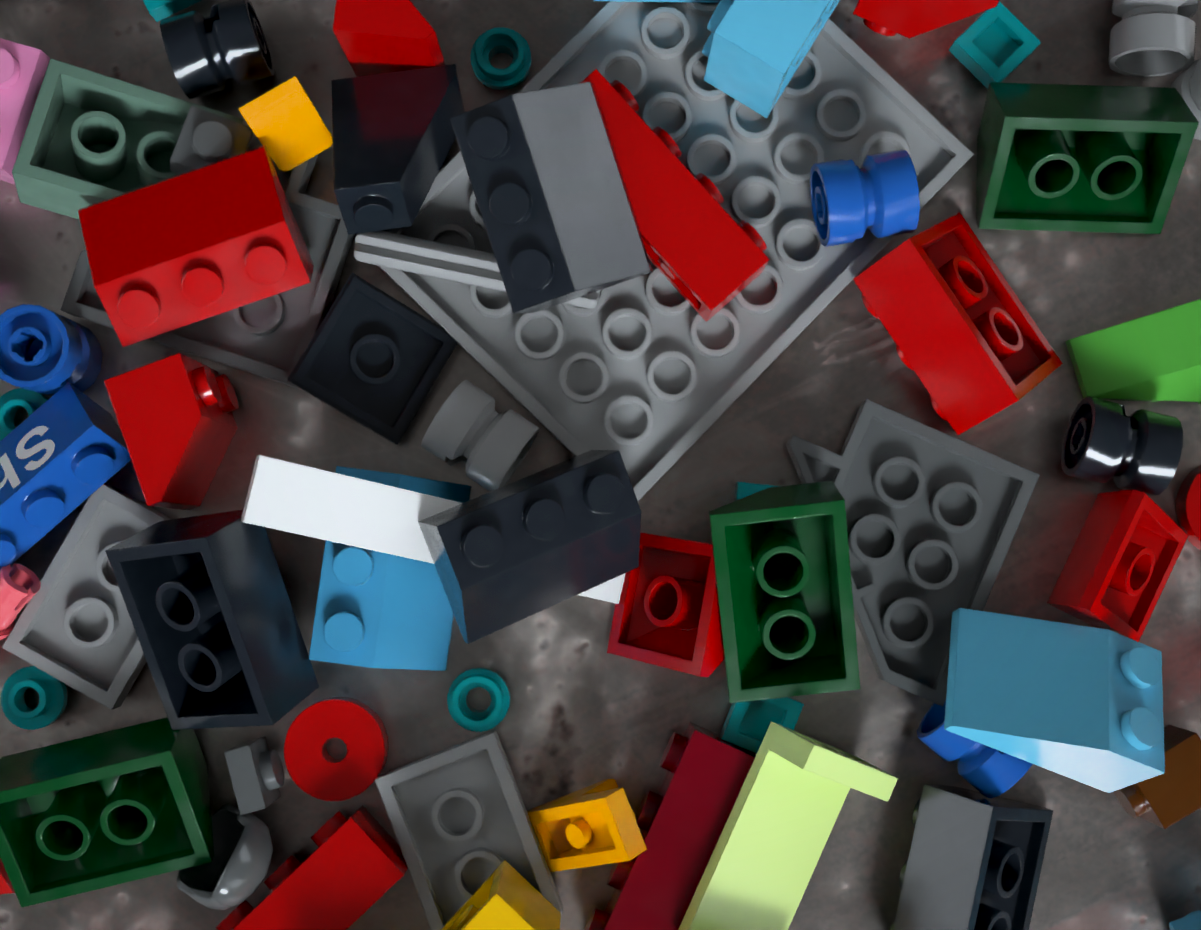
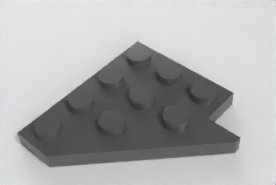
[60,154,355,389]
[786,399,1040,707]

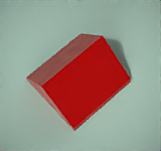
[333,0,446,77]
[1047,489,1188,642]

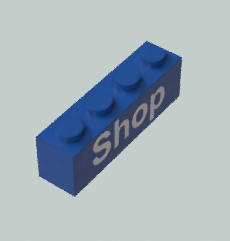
[0,382,131,570]

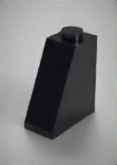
[331,64,465,235]

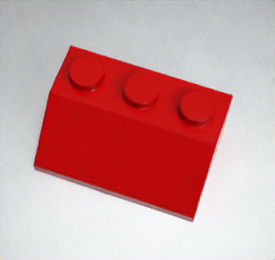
[78,145,314,347]
[853,212,1063,435]

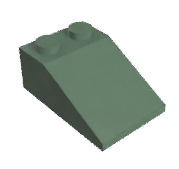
[12,58,243,220]

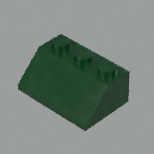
[976,82,1199,234]
[709,481,860,703]
[0,717,214,908]

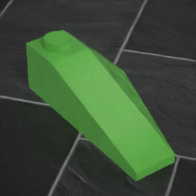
[1065,299,1201,404]

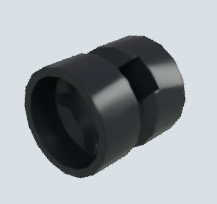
[160,0,274,99]
[1061,396,1183,496]

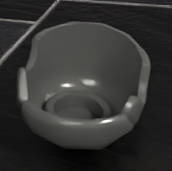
[177,804,274,910]

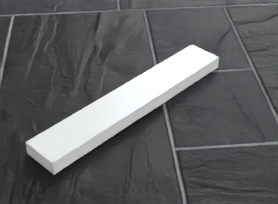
[241,455,626,604]

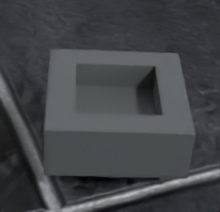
[170,105,253,174]
[224,736,284,816]

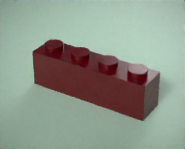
[584,722,756,930]

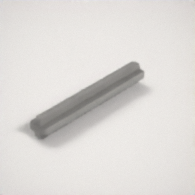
[354,231,601,309]

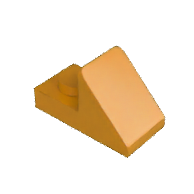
[238,75,333,172]
[527,779,647,872]

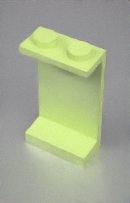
[678,721,898,930]

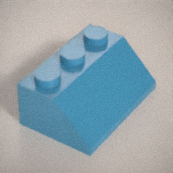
[308,466,472,671]

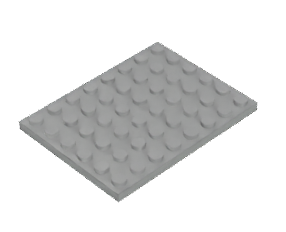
[377,1,974,501]

